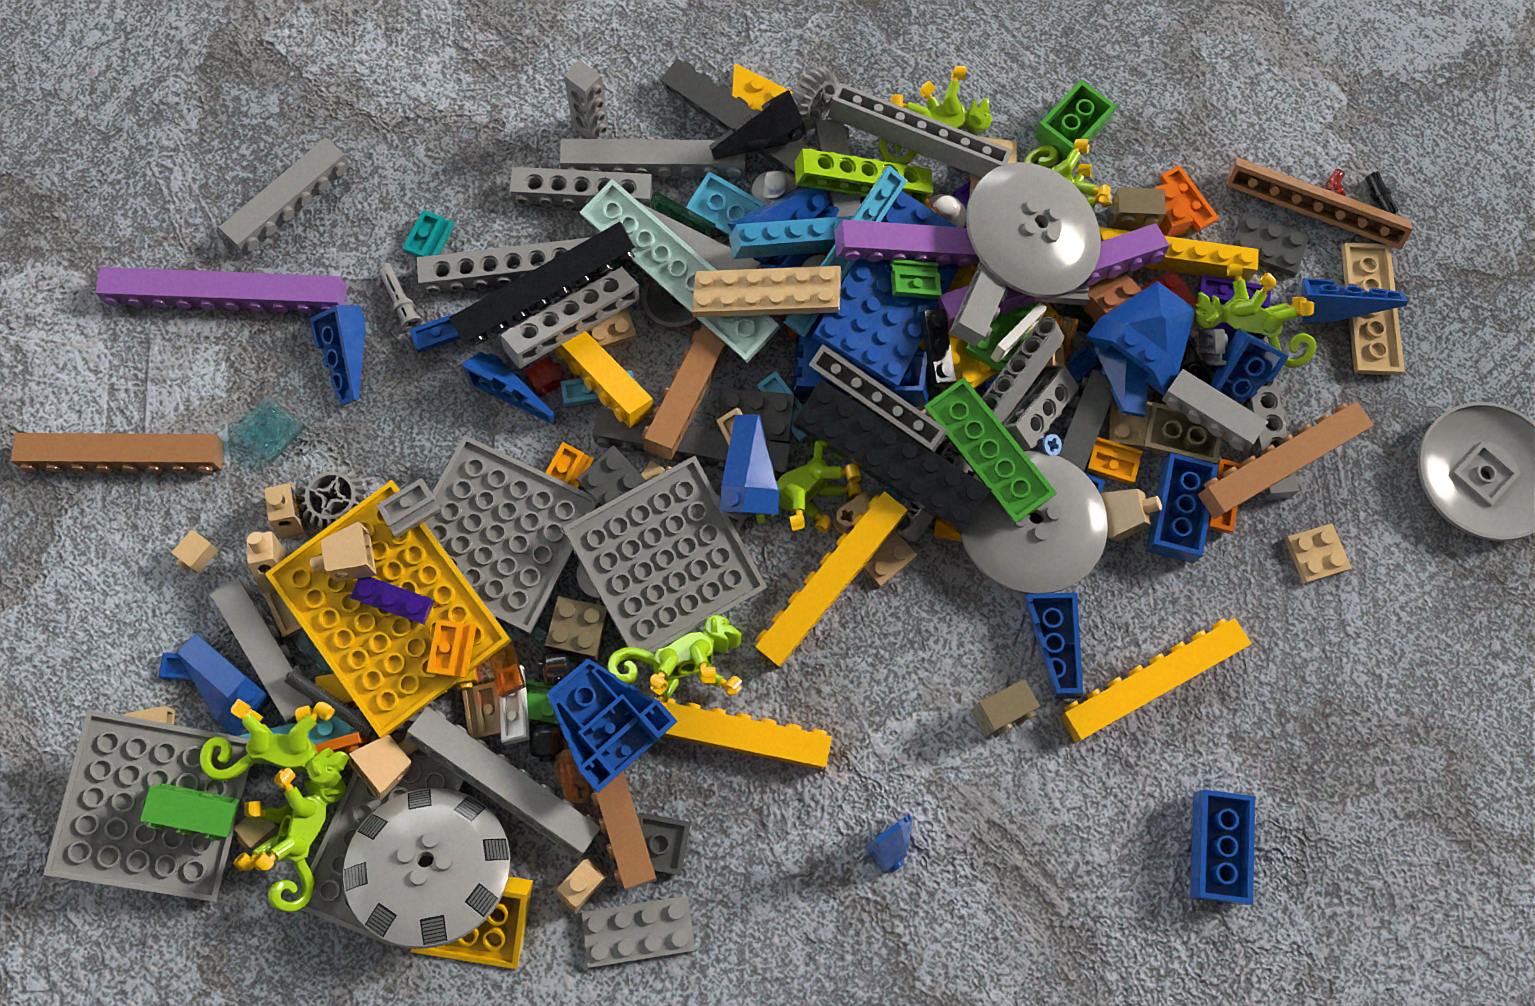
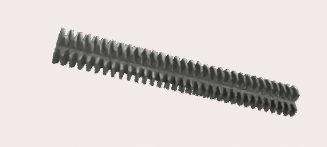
[284,670,375,737]

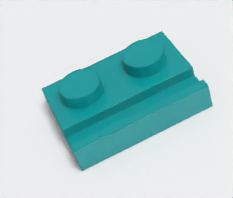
[402,210,455,257]

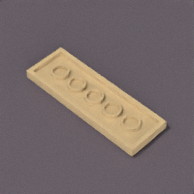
[1341,243,1405,375]
[692,266,841,317]

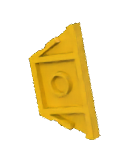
[732,63,793,111]

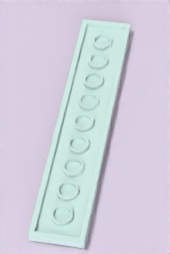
[580,179,780,363]

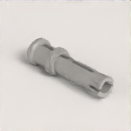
[377,263,422,331]

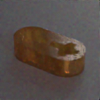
[554,756,590,805]

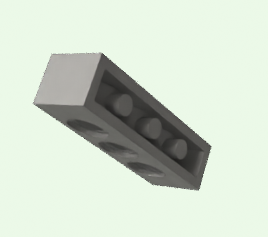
[564,59,608,139]
[1002,366,1079,451]

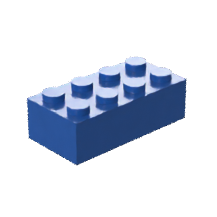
[1145,453,1219,564]
[1190,789,1255,905]

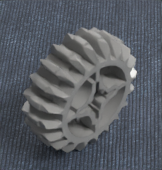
[792,67,839,129]
[298,465,367,531]

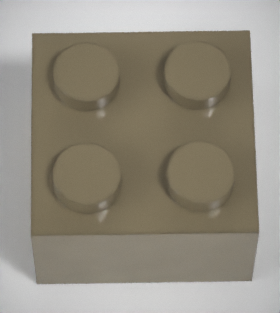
[1106,187,1166,231]
[545,596,609,662]
[971,679,1040,738]

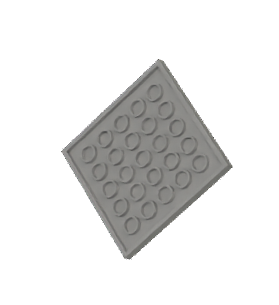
[424,435,598,634]
[562,456,767,662]
[43,709,250,902]

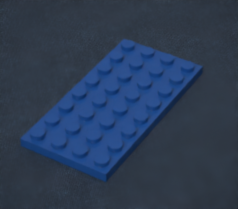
[812,191,960,389]

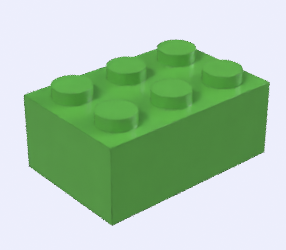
[1034,79,1117,160]
[140,782,241,841]

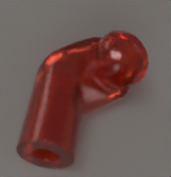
[1325,169,1346,196]

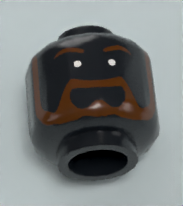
[538,652,576,686]
[528,723,563,762]

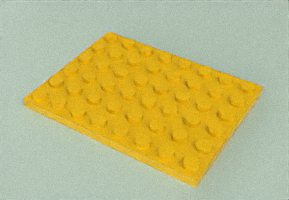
[265,480,512,738]

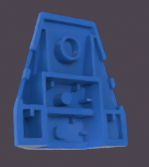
[1085,281,1196,395]
[547,659,678,793]

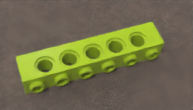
[794,148,934,205]

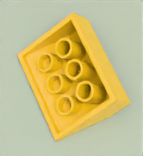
[411,863,533,969]

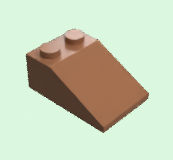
[1080,273,1142,323]

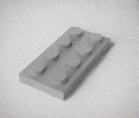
[582,896,695,968]

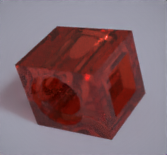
[525,356,565,398]

